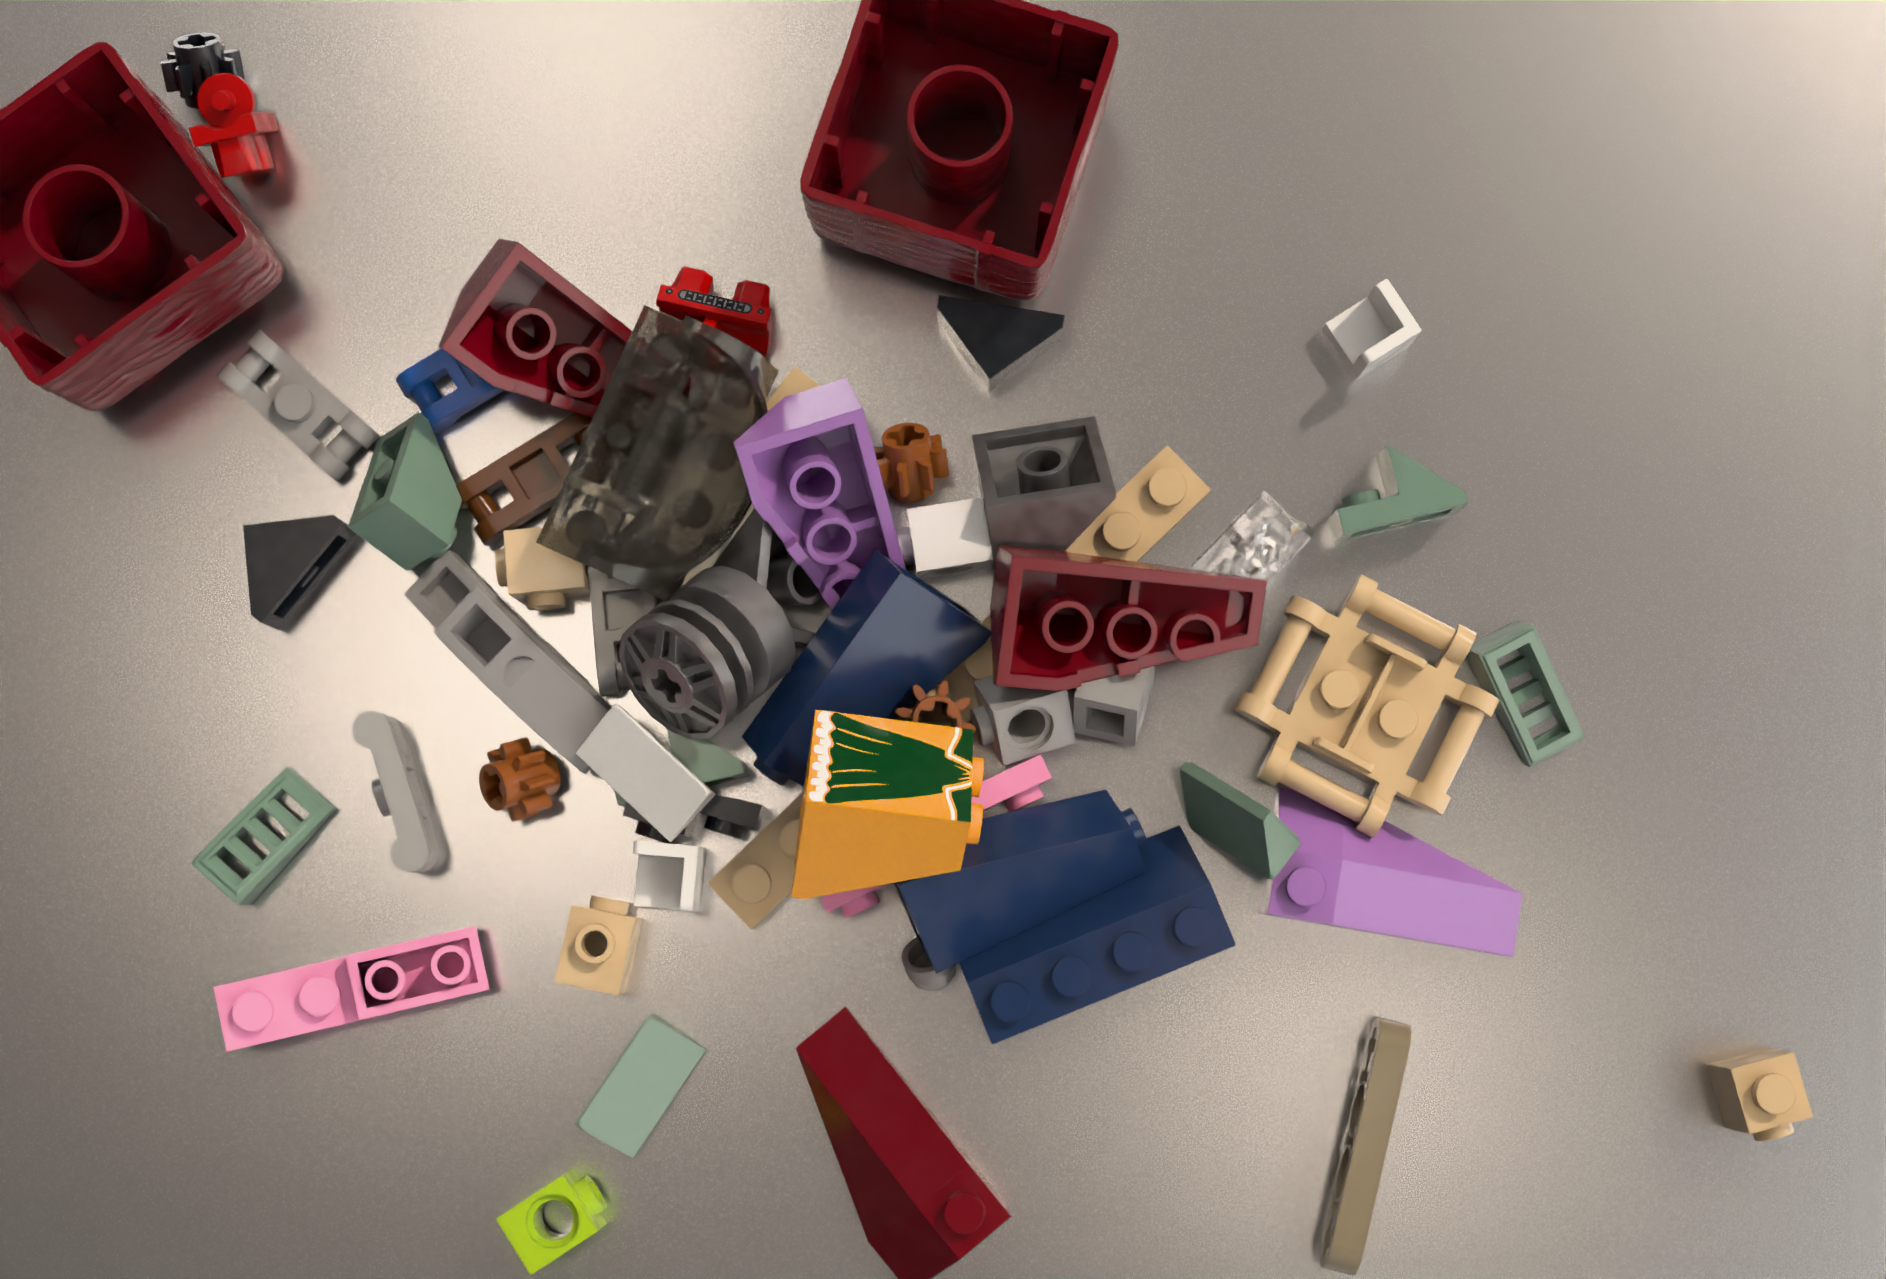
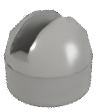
[901,937,956,991]

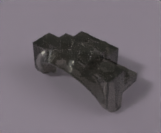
[536,305,779,601]

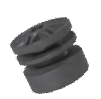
[619,566,796,739]

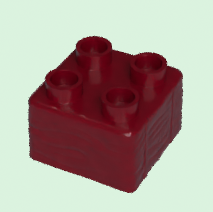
[800,0,1119,301]
[0,42,283,411]

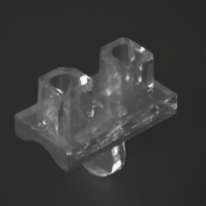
[1190,491,1313,582]

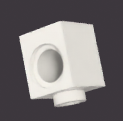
[897,497,993,580]

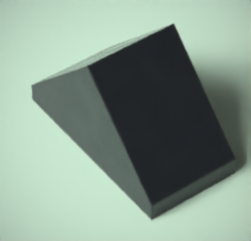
[937,295,1065,392]
[243,515,357,630]

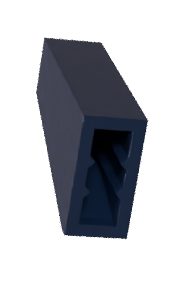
[742,550,991,786]
[894,789,1147,974]

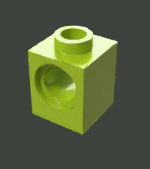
[496,1168,607,1275]

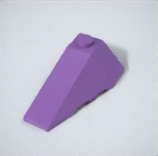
[733,378,906,610]
[1258,787,1523,957]

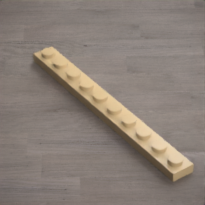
[707,445,1211,930]

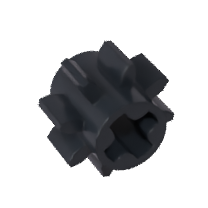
[160,32,245,109]

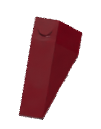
[438,238,715,446]
[990,545,1267,691]
[796,1006,1011,1279]

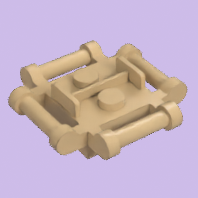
[1234,574,1500,838]

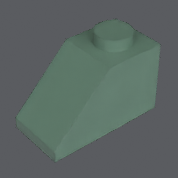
[348,412,462,571]

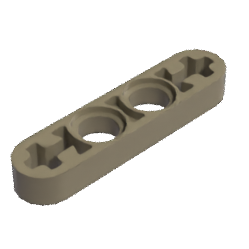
[1320,1017,1412,1276]

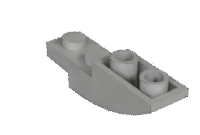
[403,549,611,774]

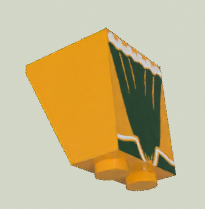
[791,709,984,899]

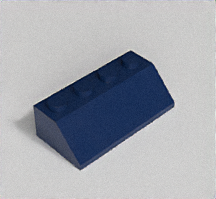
[959,825,1236,1044]

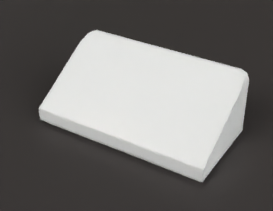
[576,703,716,842]

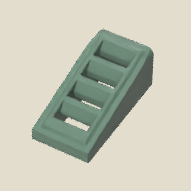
[1466,621,1585,767]
[191,766,337,905]

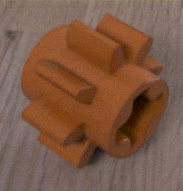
[873,423,949,502]
[894,680,976,732]
[479,737,560,822]

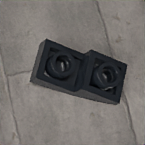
[622,795,767,844]

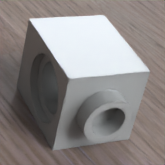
[970,676,1076,766]

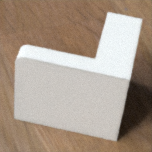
[1322,279,1422,380]
[633,841,706,912]

